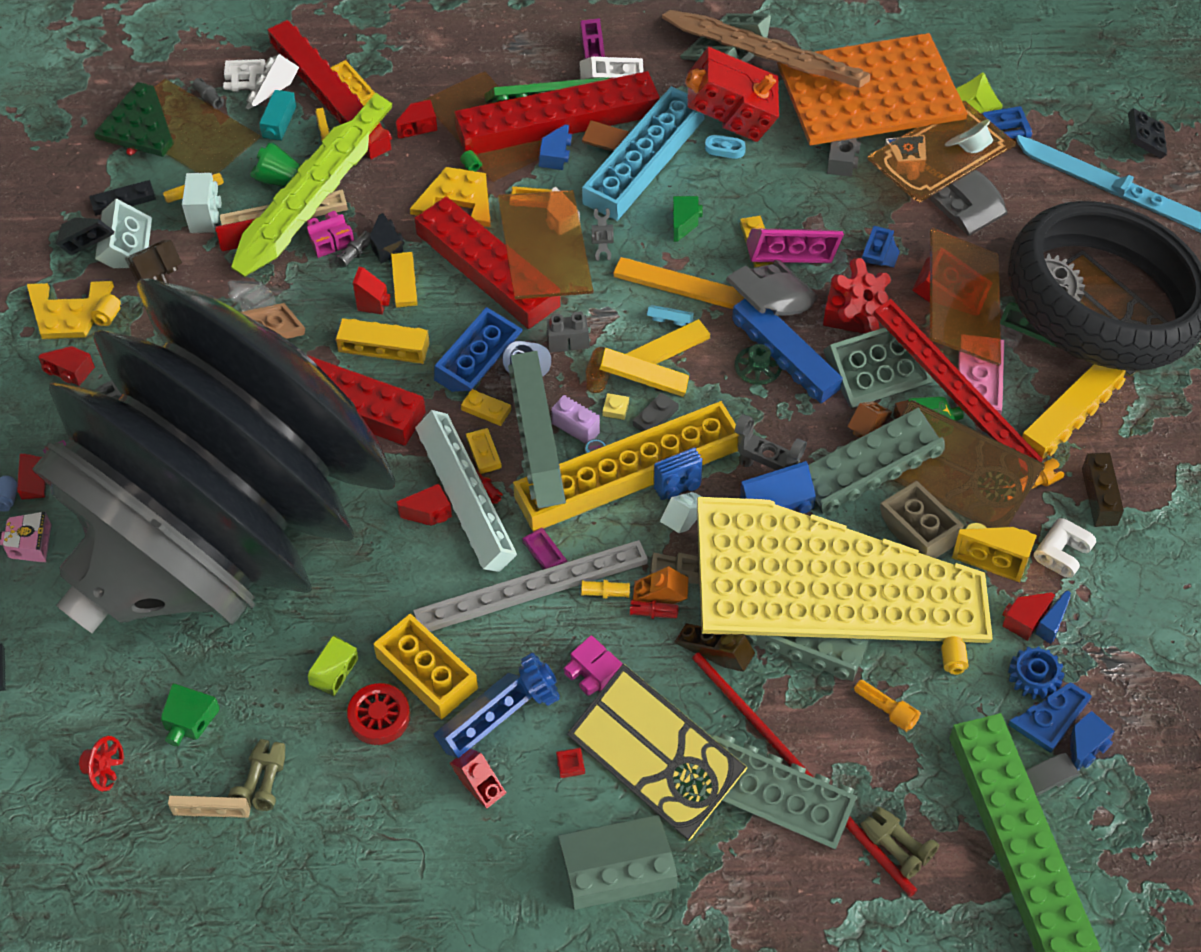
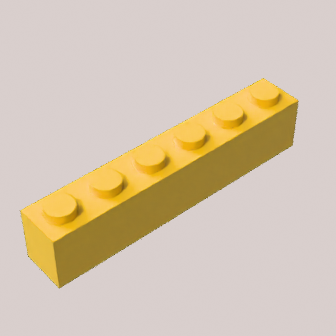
[1022,364,1126,459]

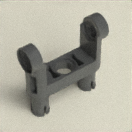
[734,414,807,470]

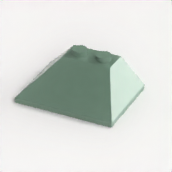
[680,13,771,63]

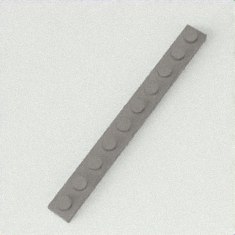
[413,540,648,632]

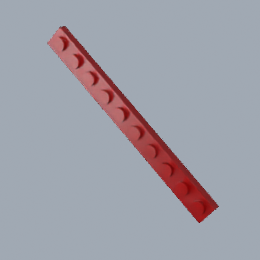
[873,299,1044,476]

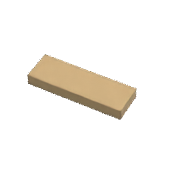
[168,796,250,818]

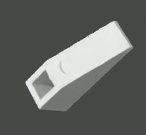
[246,54,299,109]

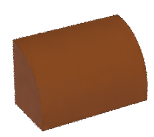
[582,121,629,152]

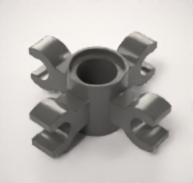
[592,208,614,260]

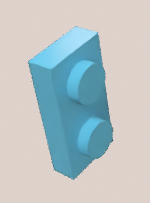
[647,305,694,326]

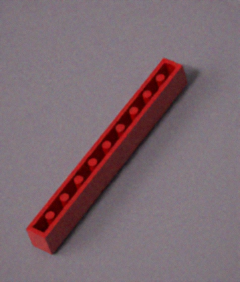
[267,20,392,159]

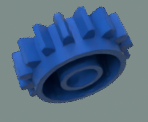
[1008,646,1065,700]
[519,653,560,706]

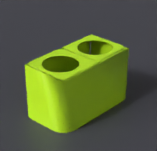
[308,635,358,696]

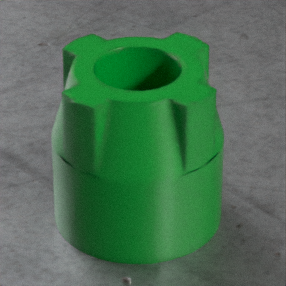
[460,150,482,172]

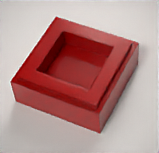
[556,748,585,778]

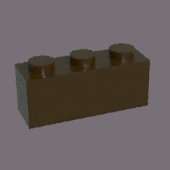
[1082,452,1124,527]

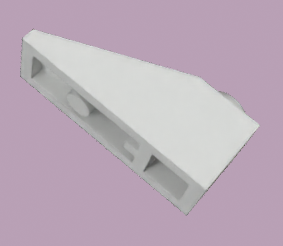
[580,57,643,79]

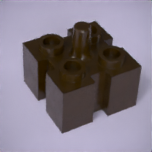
[125,240,182,283]

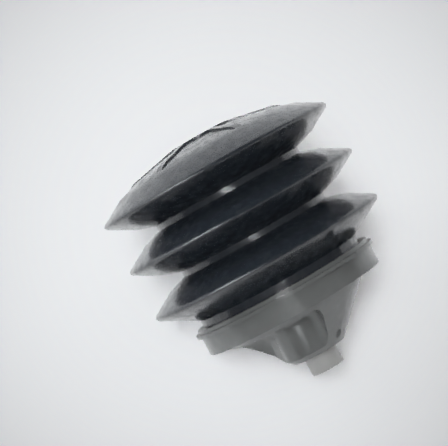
[32,278,395,634]

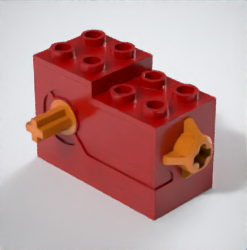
[685,46,779,142]

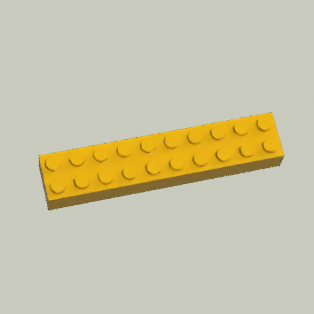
[513,401,739,532]

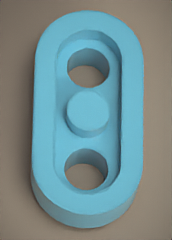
[705,135,746,159]

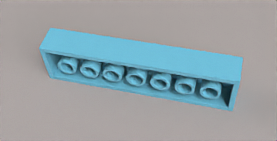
[582,86,705,221]

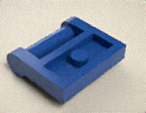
[981,106,1032,144]

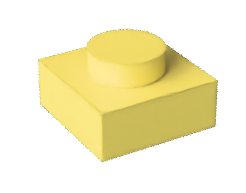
[603,393,629,420]

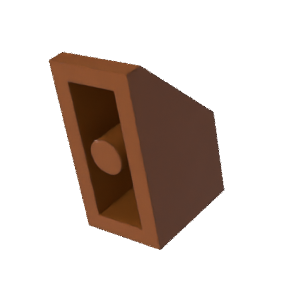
[847,401,893,438]

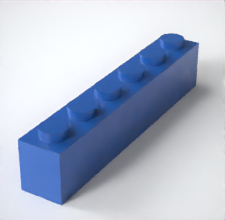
[732,299,843,404]

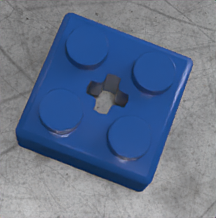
[654,448,702,500]

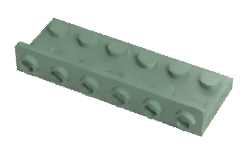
[808,407,945,514]
[745,635,870,681]
[713,733,857,849]

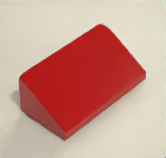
[215,218,256,251]
[17,453,46,500]

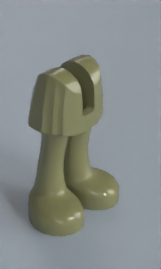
[228,739,285,811]
[861,807,940,879]

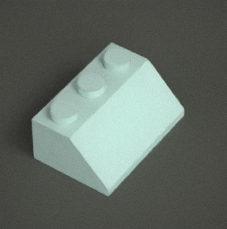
[95,199,152,268]

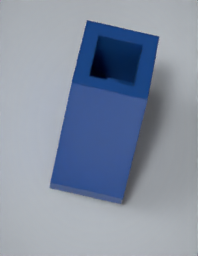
[539,125,572,170]
[1070,711,1115,770]

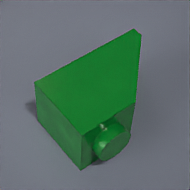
[673,196,703,242]

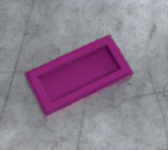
[522,528,567,570]

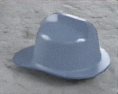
[501,341,551,376]

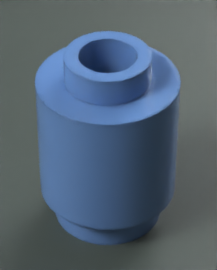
[0,475,18,511]

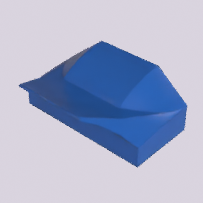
[862,226,900,267]

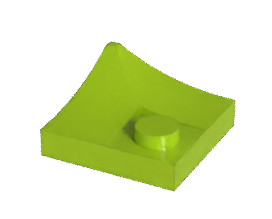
[956,72,1003,124]

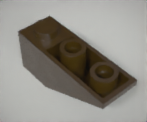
[675,623,755,672]

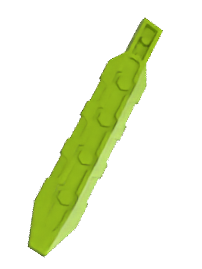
[231,93,392,277]

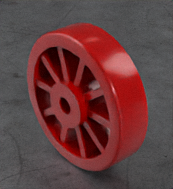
[347,683,410,745]

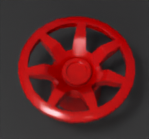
[79,736,124,791]

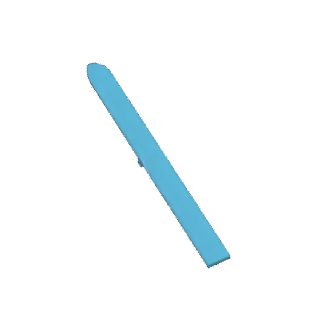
[1016,135,1201,233]

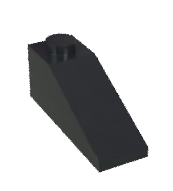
[55,217,115,256]

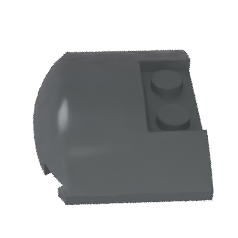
[915,161,1007,236]
[726,260,818,315]

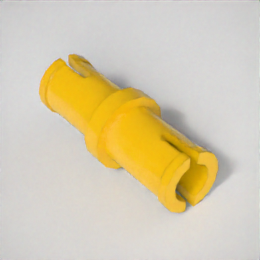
[581,579,630,599]

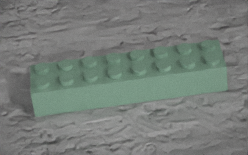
[508,350,566,508]

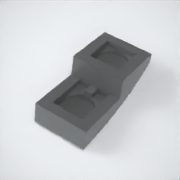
[1026,753,1080,797]

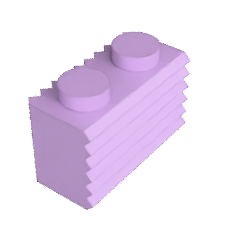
[551,395,600,444]

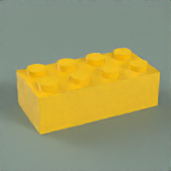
[373,614,478,720]

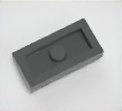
[633,393,679,431]

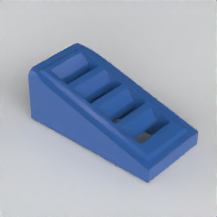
[1036,591,1071,644]

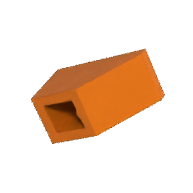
[633,566,689,604]

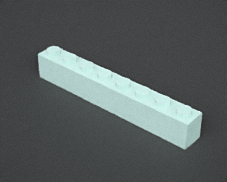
[415,410,517,572]

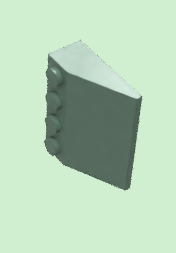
[823,328,933,408]
[558,815,678,910]

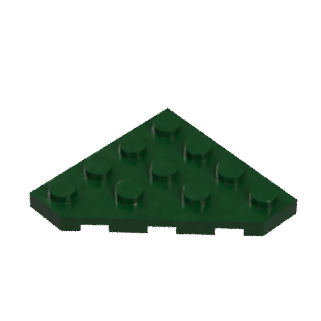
[94,82,174,157]

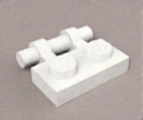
[224,59,266,92]

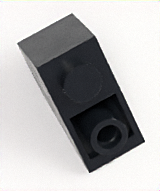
[370,213,405,264]

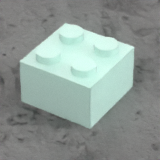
[182,173,221,233]

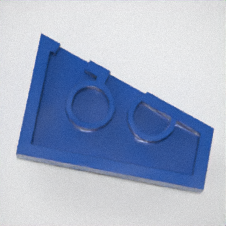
[1008,682,1092,753]

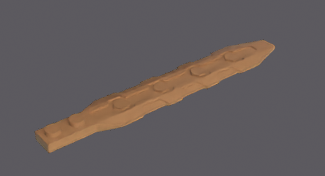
[662,10,870,88]

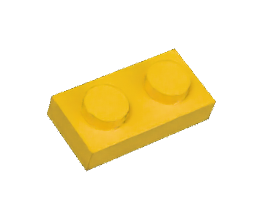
[461,389,511,426]
[466,428,502,474]

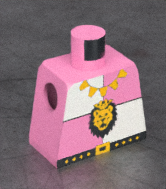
[0,512,51,562]

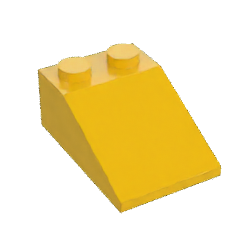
[952,527,1037,583]

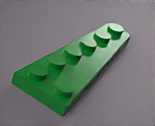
[484,77,609,103]

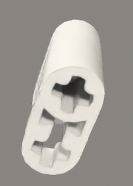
[1034,518,1096,578]

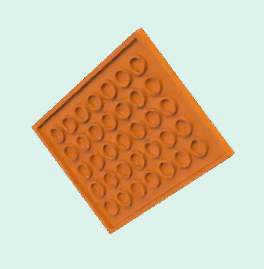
[777,33,968,146]

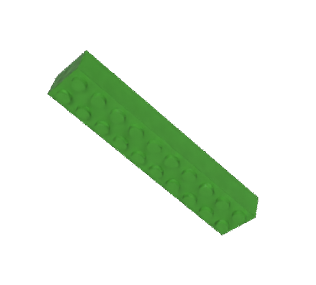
[949,713,1101,952]

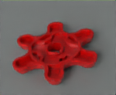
[831,258,891,333]

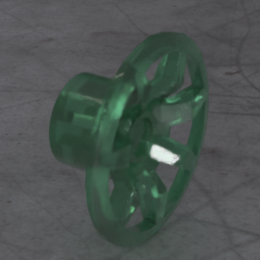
[735,344,782,385]

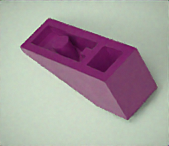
[579,19,605,59]

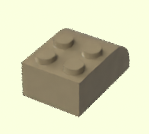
[880,481,964,558]

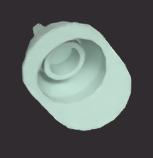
[945,119,993,153]

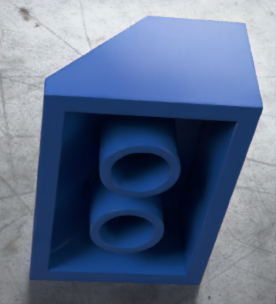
[740,461,816,514]

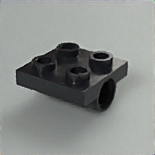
[1128,108,1167,159]

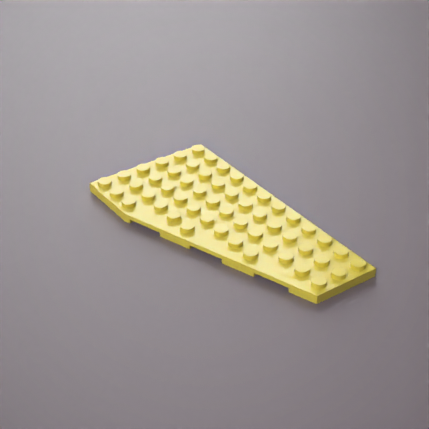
[696,497,993,643]

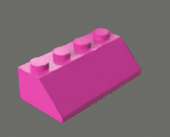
[746,228,844,263]

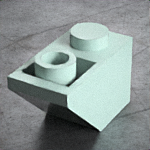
[660,492,701,533]

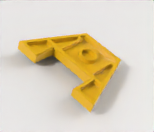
[410,167,491,228]
[27,281,114,339]

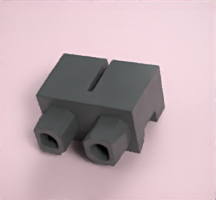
[546,311,590,353]

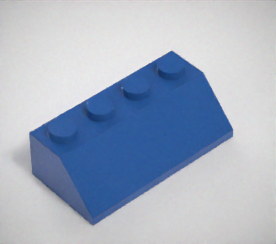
[434,307,522,392]

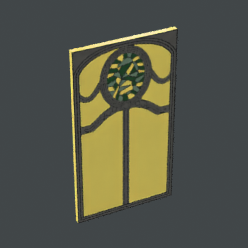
[567,664,748,841]

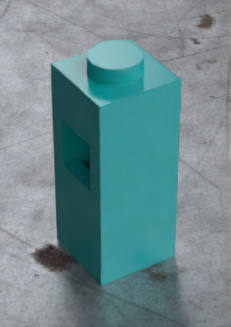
[259,89,297,141]

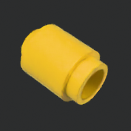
[91,294,121,326]
[941,636,969,675]

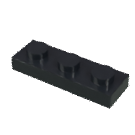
[89,180,156,216]

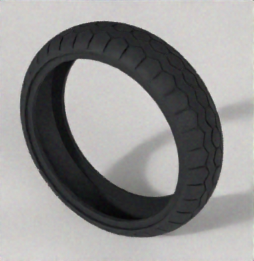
[1008,201,1201,371]

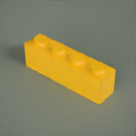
[336,318,430,364]

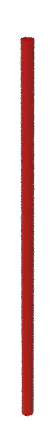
[692,652,917,897]

